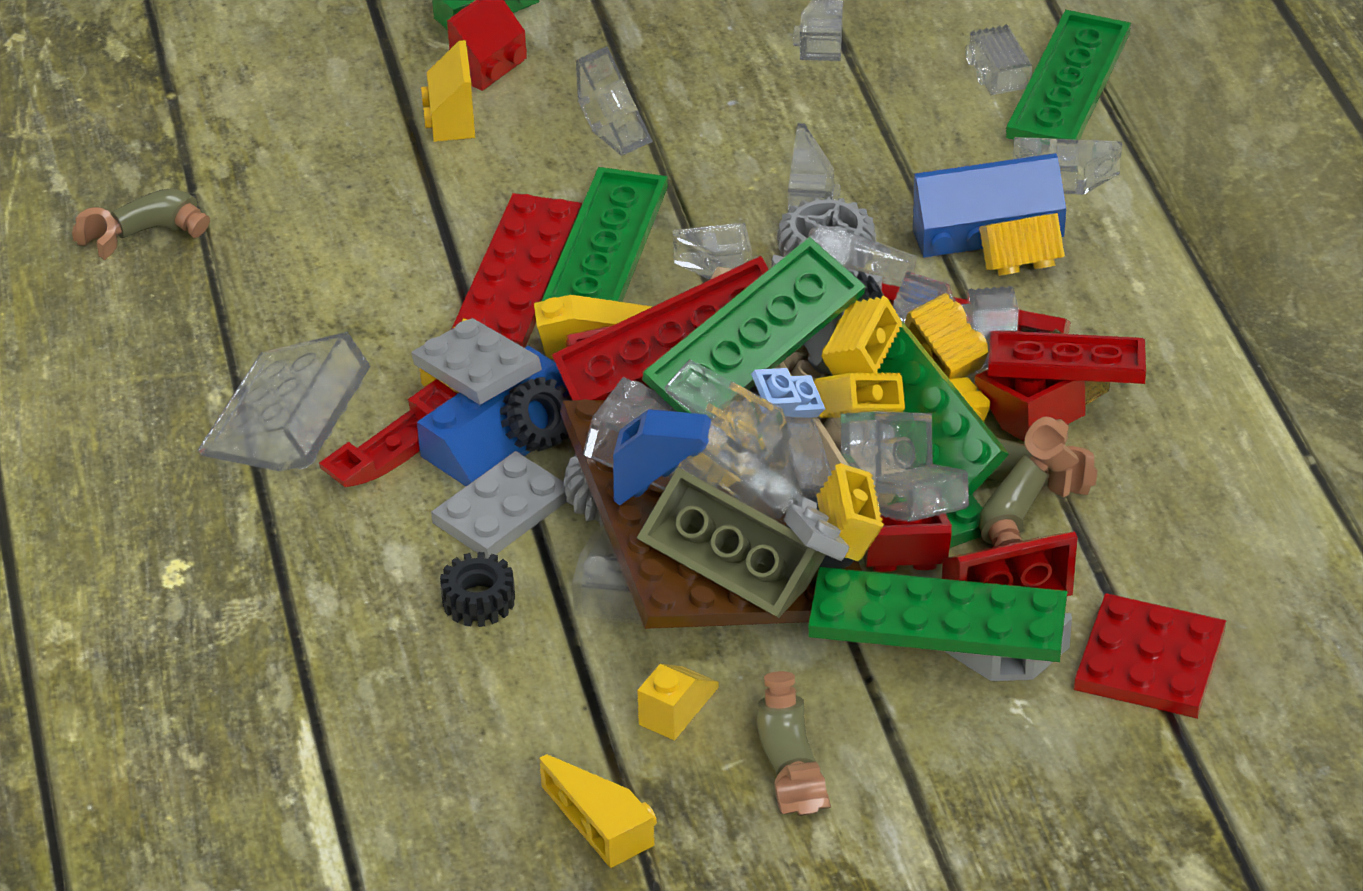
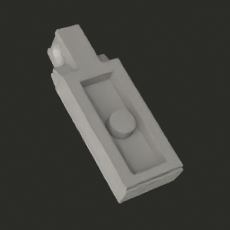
[784,494,850,561]

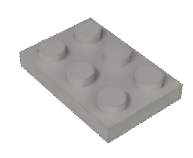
[411,318,542,405]
[431,451,567,559]

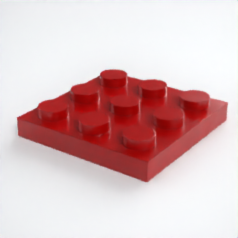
[1074,593,1226,719]

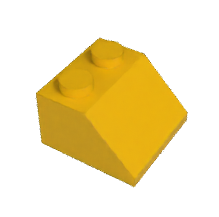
[421,40,475,142]

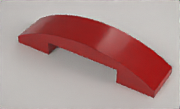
[319,379,457,487]

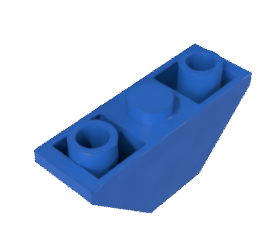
[613,409,712,505]

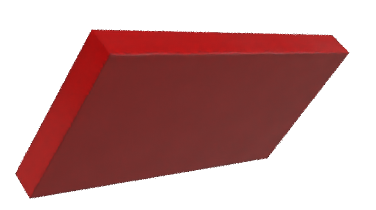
[988,330,1146,384]

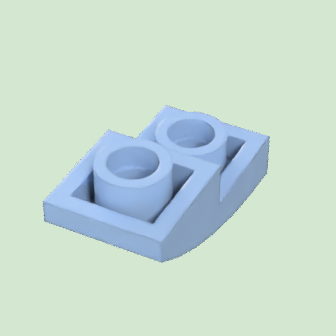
[751,368,825,418]

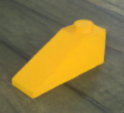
[534,295,652,359]
[539,754,657,868]

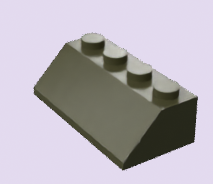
[637,467,826,618]

